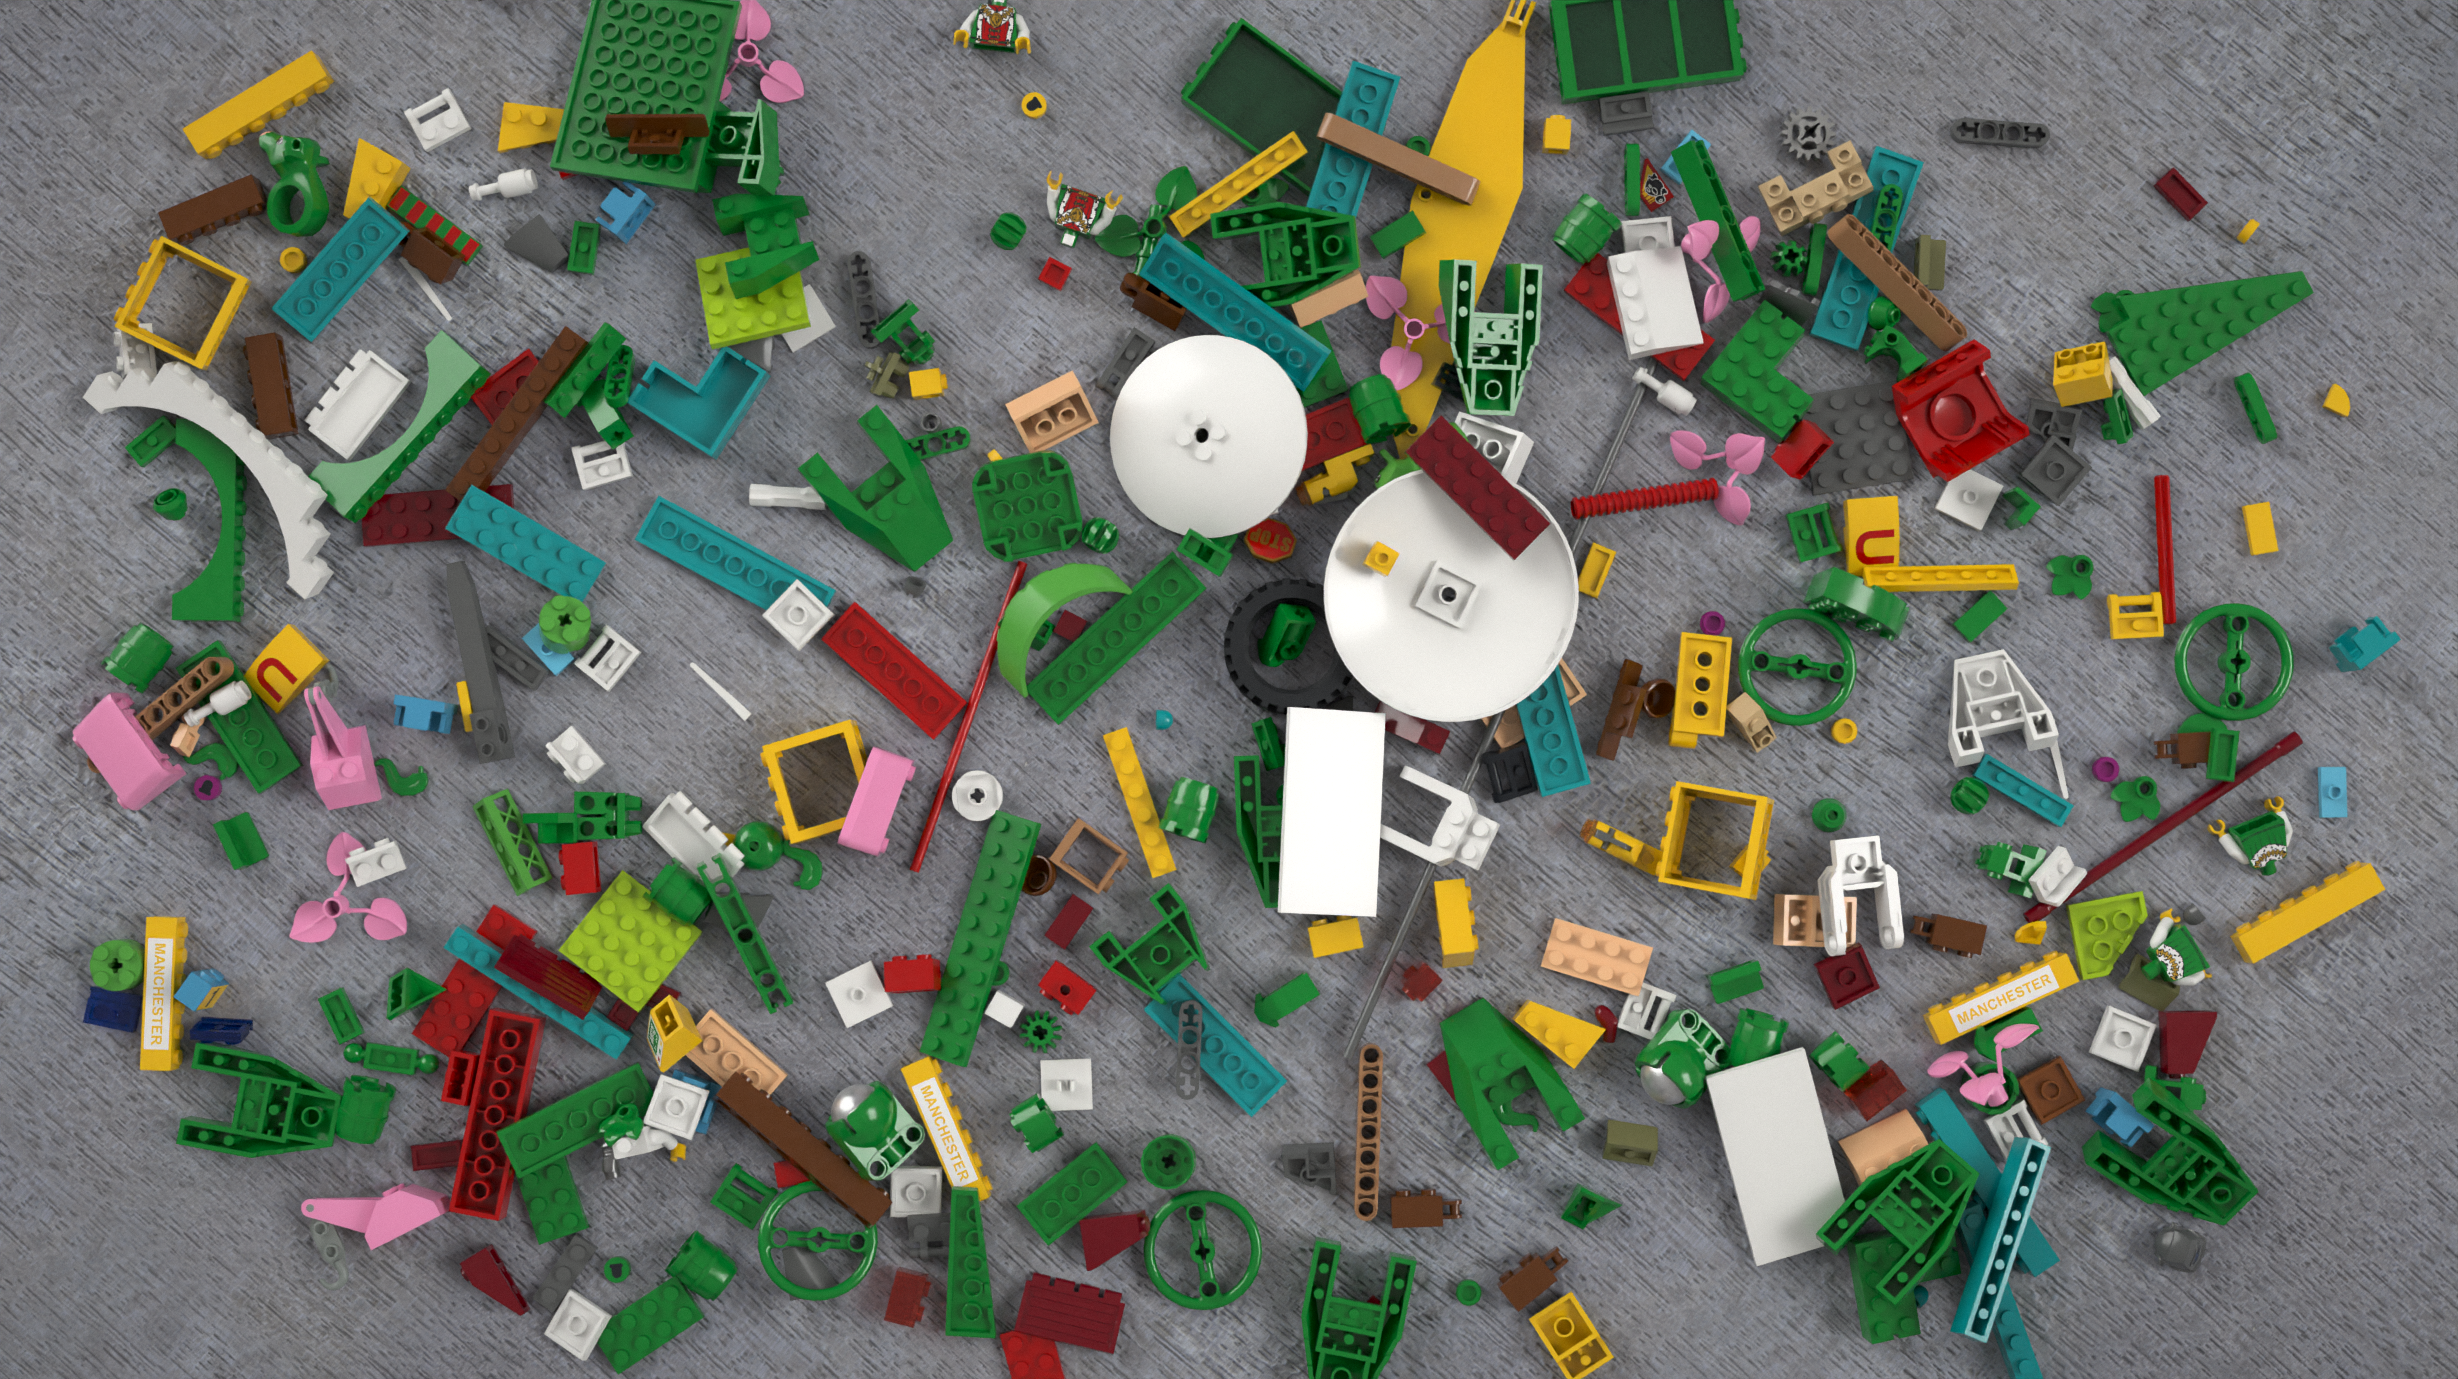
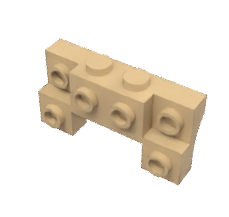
[1758,141,1873,237]

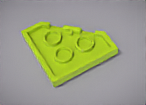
[2066,891,2148,980]

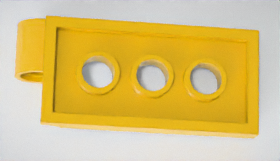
[1668,632,1732,749]

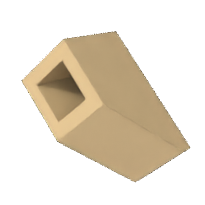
[1726,692,1777,753]

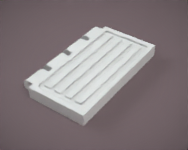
[304,349,412,461]
[642,791,745,892]

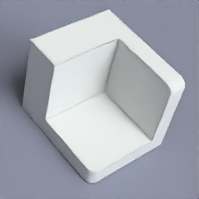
[985,990,1025,1027]

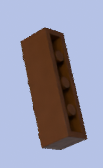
[158,174,268,246]
[243,332,299,440]

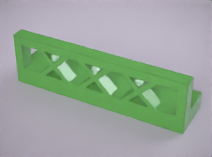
[472,789,553,896]

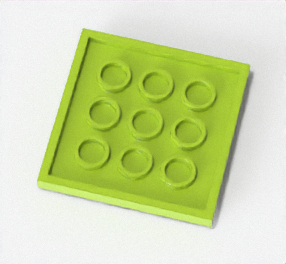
[695,247,811,350]
[558,870,703,1013]

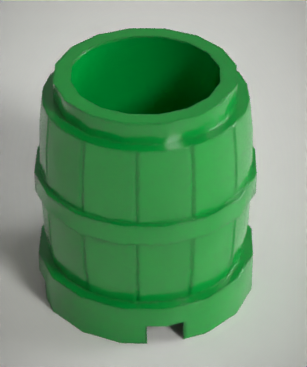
[1552,193,1622,265]
[1349,374,1411,444]
[100,622,174,694]
[1158,777,1219,844]
[643,857,712,927]
[1729,1008,1789,1067]
[335,1075,396,1144]
[665,1230,738,1301]

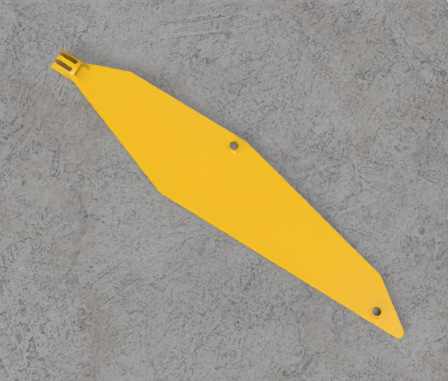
[1391,0,1537,459]

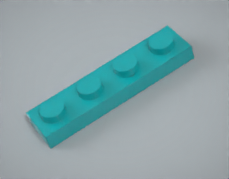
[1972,754,2074,827]

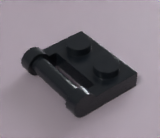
[1481,742,1538,803]

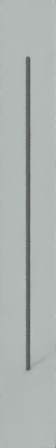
[1343,357,1658,1060]

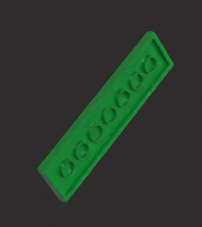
[1026,551,1207,725]

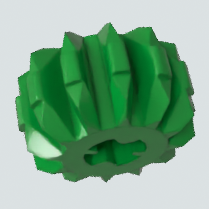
[1019,1010,1062,1053]

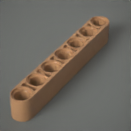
[1316,113,1481,206]
[1828,214,1967,351]
[87,657,234,773]
[1354,1042,1383,1221]

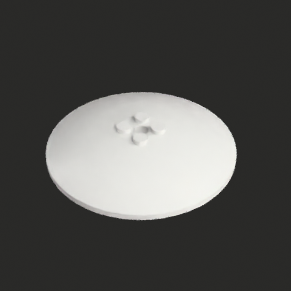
[1110,335,1308,538]

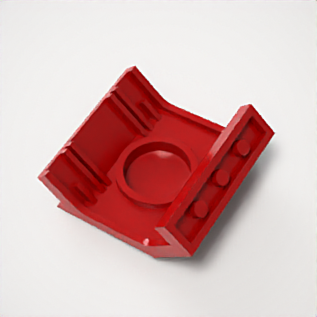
[1892,339,2030,482]

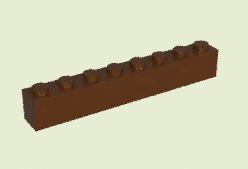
[445,326,589,501]
[713,1071,893,1229]

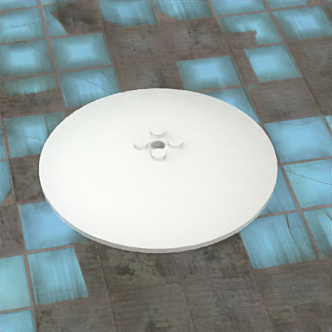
[1324,470,1579,722]

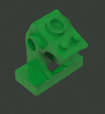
[871,299,935,365]
[1863,325,1928,383]
[1177,528,1238,577]
[1975,842,2047,899]
[2144,1064,2206,1113]

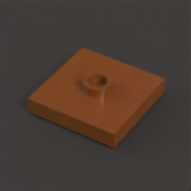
[2016,1055,2085,1125]

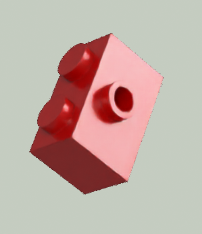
[1771,419,1834,480]
[559,841,602,895]
[884,954,941,994]
[1038,960,1097,1015]
[441,1050,480,1106]

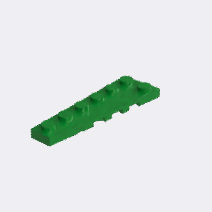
[945,1186,997,1338]

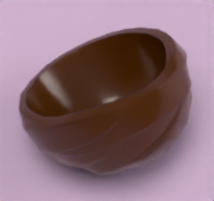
[1641,678,1675,718]
[1022,855,1057,896]

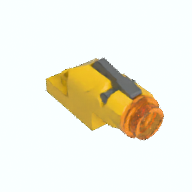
[1295,444,1374,506]
[1579,818,1663,876]

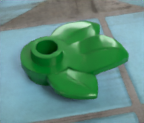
[1241,178,1289,207]
[2091,290,2134,333]
[2046,555,2094,600]
[2110,776,2161,822]
[598,1104,644,1147]

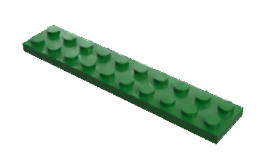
[919,810,1042,1067]

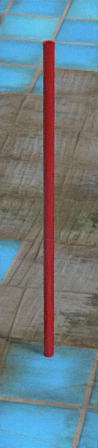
[909,561,1028,873]

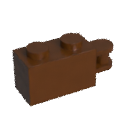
[399,222,465,285]
[1120,273,1188,331]
[2154,732,2211,769]
[1910,913,1987,958]
[1390,1188,1463,1228]
[1497,1246,1569,1312]

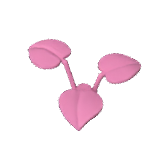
[719,0,804,103]
[1681,216,1760,323]
[1366,276,1476,390]
[1670,430,1765,525]
[290,832,407,943]
[1927,1024,2040,1106]

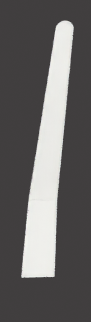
[398,257,452,321]
[690,662,751,721]
[2050,719,2068,799]

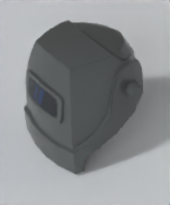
[2154,1222,2207,1272]

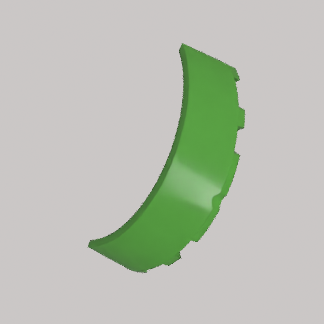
[997,563,1133,698]

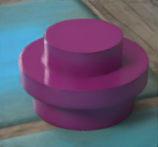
[1699,611,1725,636]

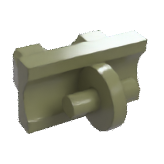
[864,352,910,398]

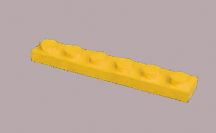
[1169,131,1308,238]
[1863,564,2019,592]
[1103,727,1177,878]

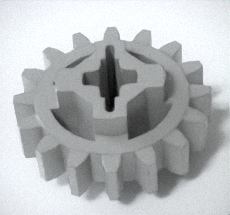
[1780,106,1836,163]

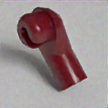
[1594,1005,1618,1043]

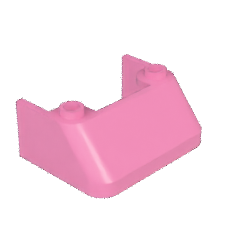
[837,747,916,857]

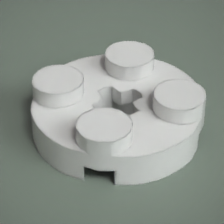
[952,770,1003,821]

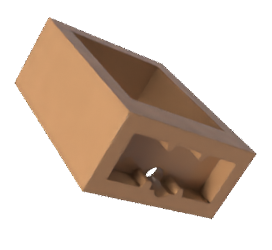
[1049,818,1129,895]

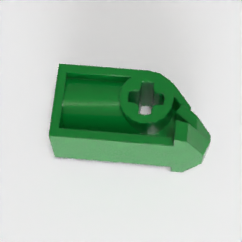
[576,379,634,449]
[1257,604,1316,667]
[1254,971,1320,1028]
[1974,1006,2043,1062]

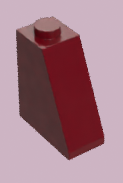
[2158,1010,2217,1079]
[1079,1210,1150,1271]

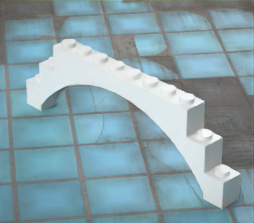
[83,360,334,599]

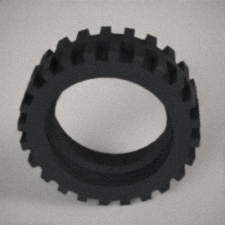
[1224,578,1353,715]

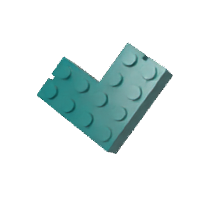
[627,346,771,460]

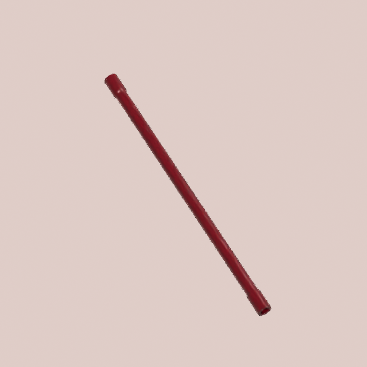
[2023,731,2303,923]

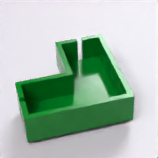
[1700,300,1814,444]
[1847,1230,1961,1344]

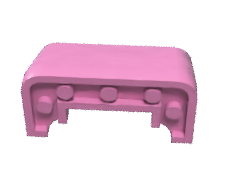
[72,692,186,810]

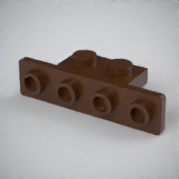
[605,114,710,155]
[1596,659,1647,761]

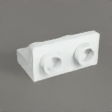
[113,323,157,378]
[545,726,606,784]
[345,838,407,887]
[2028,846,2087,907]

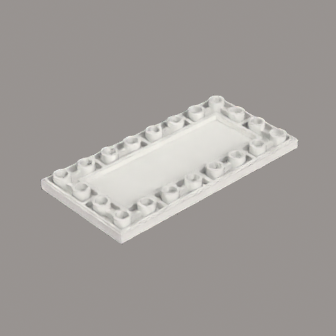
[1278,707,1385,917]
[1705,1047,1845,1266]

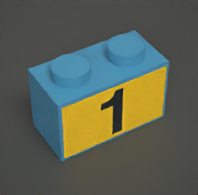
[174,968,229,1012]

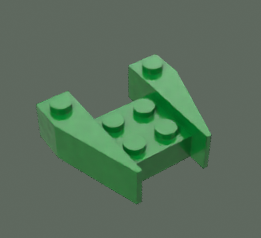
[697,99,780,196]
[712,193,819,299]
[1089,883,1210,1006]

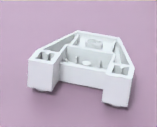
[1948,649,2059,768]

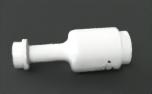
[469,168,538,201]
[1632,366,1697,416]
[184,681,252,727]

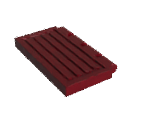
[494,934,602,1020]
[1014,1272,1125,1355]

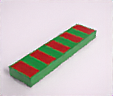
[386,185,483,266]

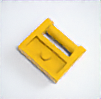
[2107,592,2164,640]

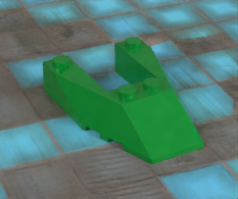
[1210,202,1361,308]
[1439,259,1543,416]
[798,405,953,572]
[1234,755,1283,908]
[1439,997,1585,1171]
[176,1041,342,1158]
[2082,1078,2259,1226]
[1816,1139,1979,1309]
[1301,1236,1417,1379]

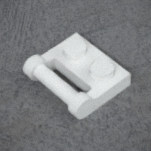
[404,88,471,152]
[572,440,633,490]
[574,624,641,691]
[1617,983,1677,1040]
[1984,1099,2048,1161]

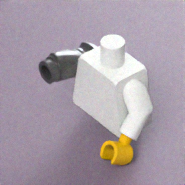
[600,1124,686,1180]

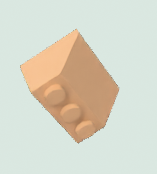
[1288,269,1369,328]
[1005,370,1099,453]
[1837,1108,1928,1186]

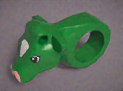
[259,131,330,237]

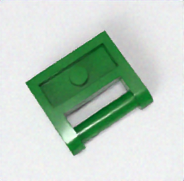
[1785,502,1843,563]
[710,1163,779,1230]

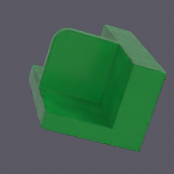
[523,813,577,844]

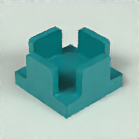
[2329,616,2401,672]

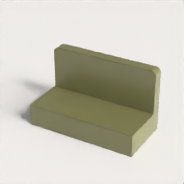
[1914,235,1946,290]
[2119,953,2181,1011]
[1602,1120,1658,1167]

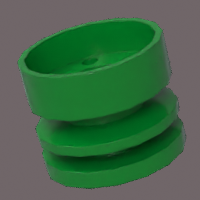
[1141,1134,1197,1190]

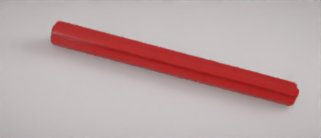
[2154,475,2176,624]

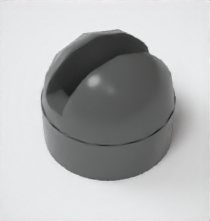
[920,412,942,434]
[904,576,926,598]
[2183,903,2206,925]

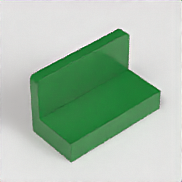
[2002,487,2041,530]
[213,812,269,870]
[1706,959,1764,1004]

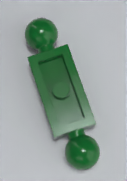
[343,1042,439,1075]

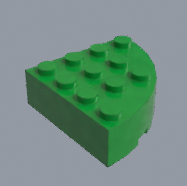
[1803,567,1910,642]

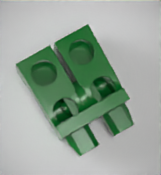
[574,791,642,840]

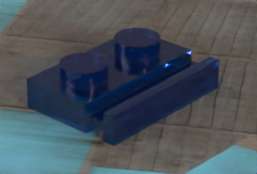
[83,986,143,1033]
[190,1017,253,1045]

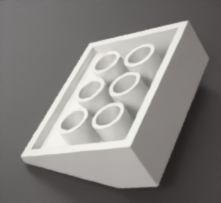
[1607,246,1704,360]
[1455,411,1534,483]

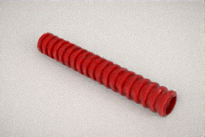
[1570,478,1719,520]

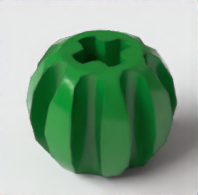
[990,212,1027,250]
[1770,240,1808,278]
[1082,517,1119,554]
[1950,777,1989,815]

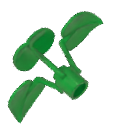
[1095,166,1205,260]

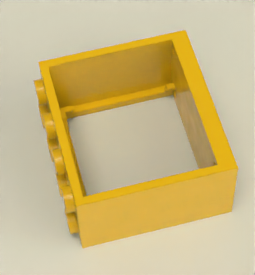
[113,236,252,371]
[760,719,868,844]
[1656,781,1774,900]

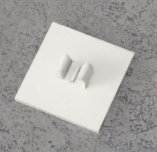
[782,284,836,353]
[1040,1058,1093,1111]

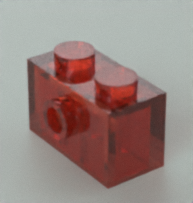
[1401,960,1443,1002]
[1843,1059,1907,1121]
[884,1266,931,1328]

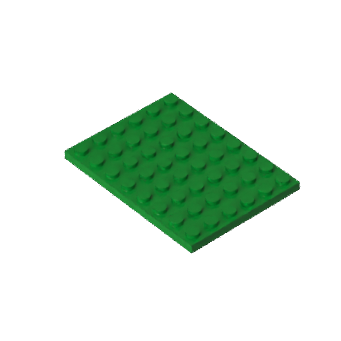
[550,0,742,193]

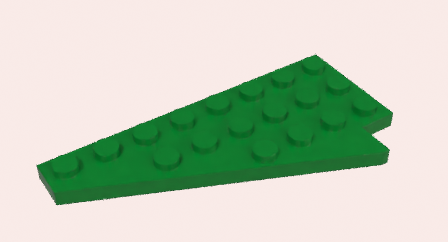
[2105,271,2314,396]

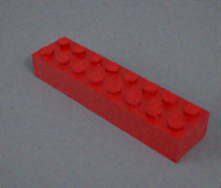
[449,1008,547,1221]

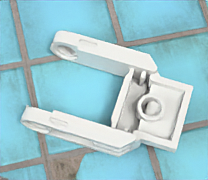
[1380,765,1500,870]
[1818,836,1904,956]

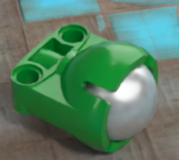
[1634,1009,1732,1109]
[825,1081,925,1181]

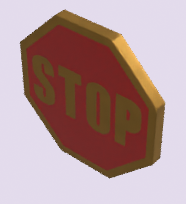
[1244,517,1297,564]

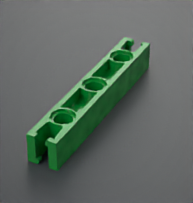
[1671,140,1766,302]
[697,853,793,1015]

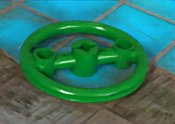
[2174,603,2294,721]
[1738,608,1857,726]
[758,1181,878,1301]
[1143,1190,1262,1310]

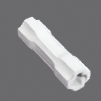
[2109,356,2161,430]
[749,484,827,510]

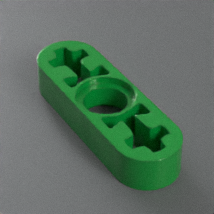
[1624,144,1640,216]
[1870,184,1903,251]
[1802,223,1827,296]
[604,345,635,408]
[2234,372,2277,444]
[905,426,971,461]

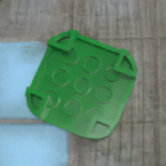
[972,450,1082,562]

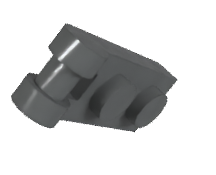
[1096,327,1155,400]

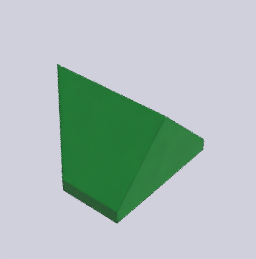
[386,967,447,1020]
[1561,1183,1622,1229]

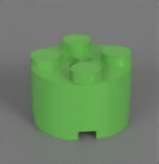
[539,595,591,654]
[90,939,145,991]

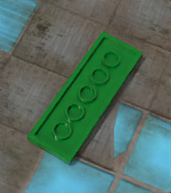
[176,640,304,794]
[496,1062,653,1179]

